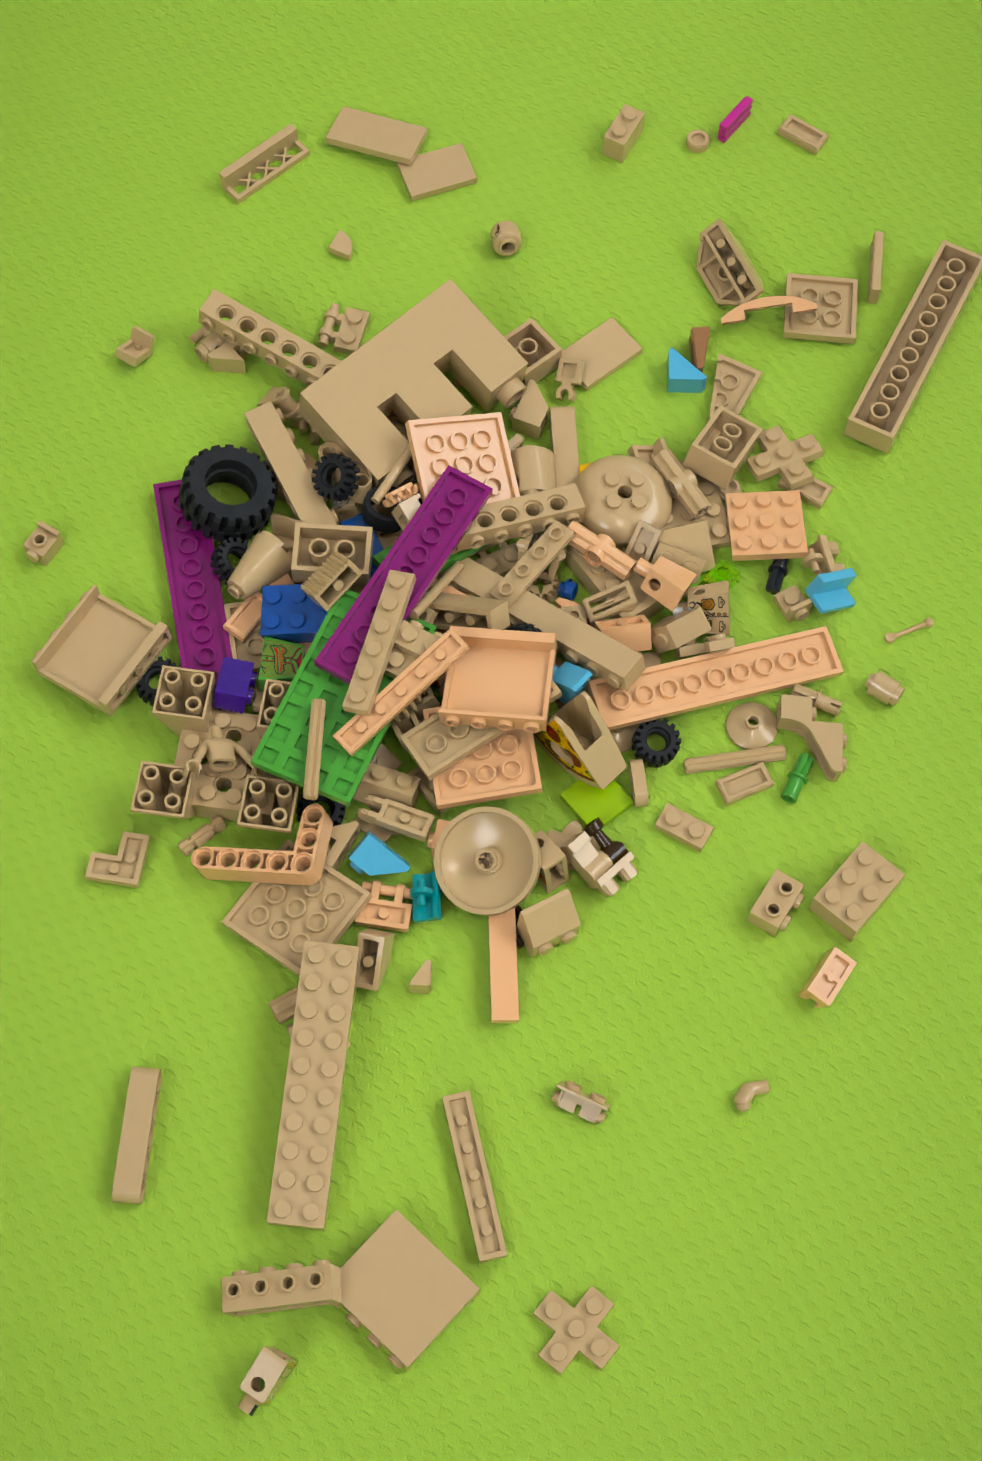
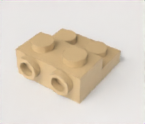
[384,620,443,694]

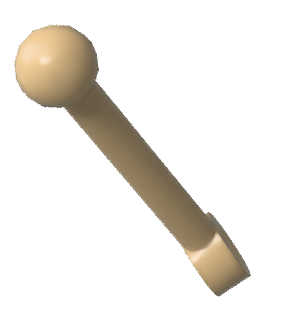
[885,618,934,644]

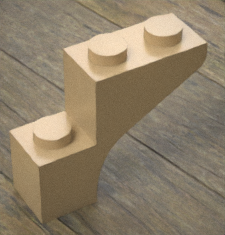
[776,694,847,781]

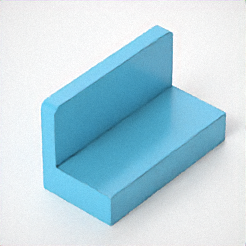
[805,568,857,614]

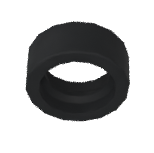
[362,486,408,534]

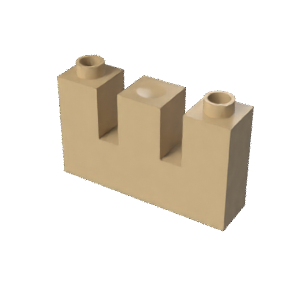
[299,279,528,488]

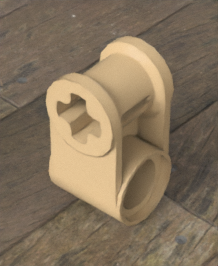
[257,387,300,420]

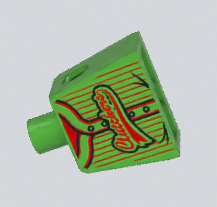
[258,637,305,692]

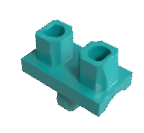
[410,871,442,923]

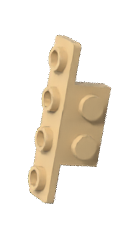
[491,521,575,608]

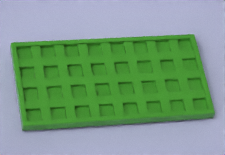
[251,590,437,807]

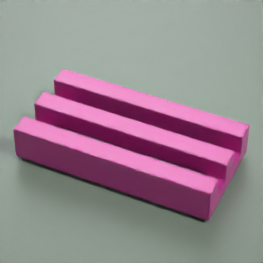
[718,96,753,143]

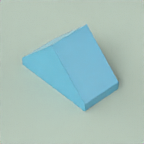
[667,348,707,393]

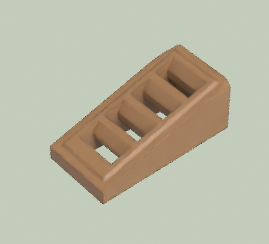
[689,327,710,373]

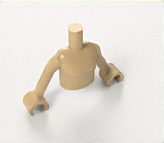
[183,725,268,778]

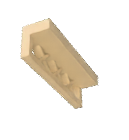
[219,124,310,204]

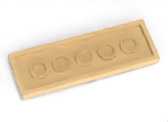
[400,681,562,781]

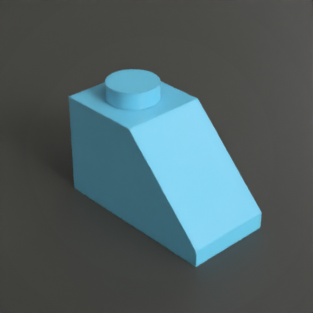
[553,661,593,704]
[348,831,410,876]

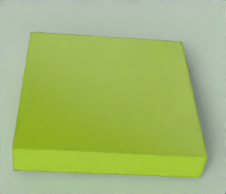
[560,780,634,829]

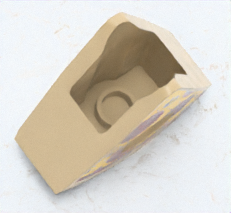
[533,691,627,789]

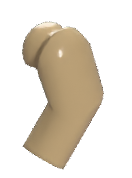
[734,1079,769,1112]

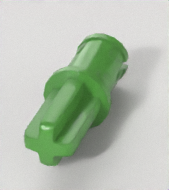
[781,753,814,803]

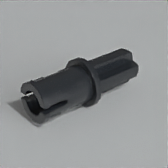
[766,559,789,595]

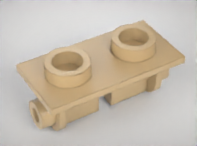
[551,1080,611,1124]

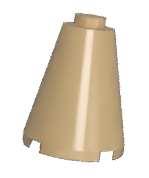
[227,531,292,600]

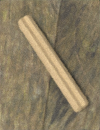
[303,698,326,800]
[684,745,786,774]

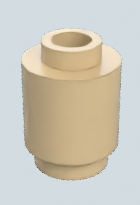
[864,671,905,706]

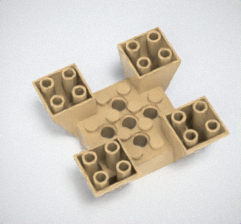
[130,665,300,833]

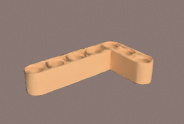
[191,804,333,885]

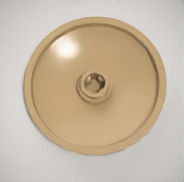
[434,807,541,915]

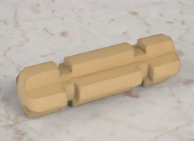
[178,816,226,856]

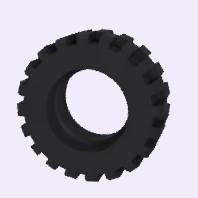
[179,444,278,542]

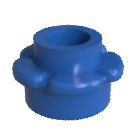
[558,578,578,601]

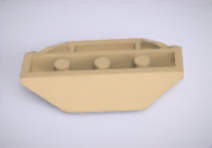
[696,218,764,306]

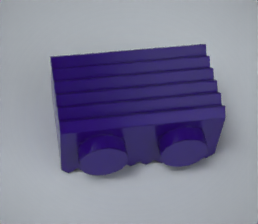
[213,657,258,714]

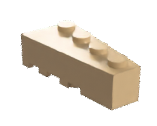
[564,545,664,619]

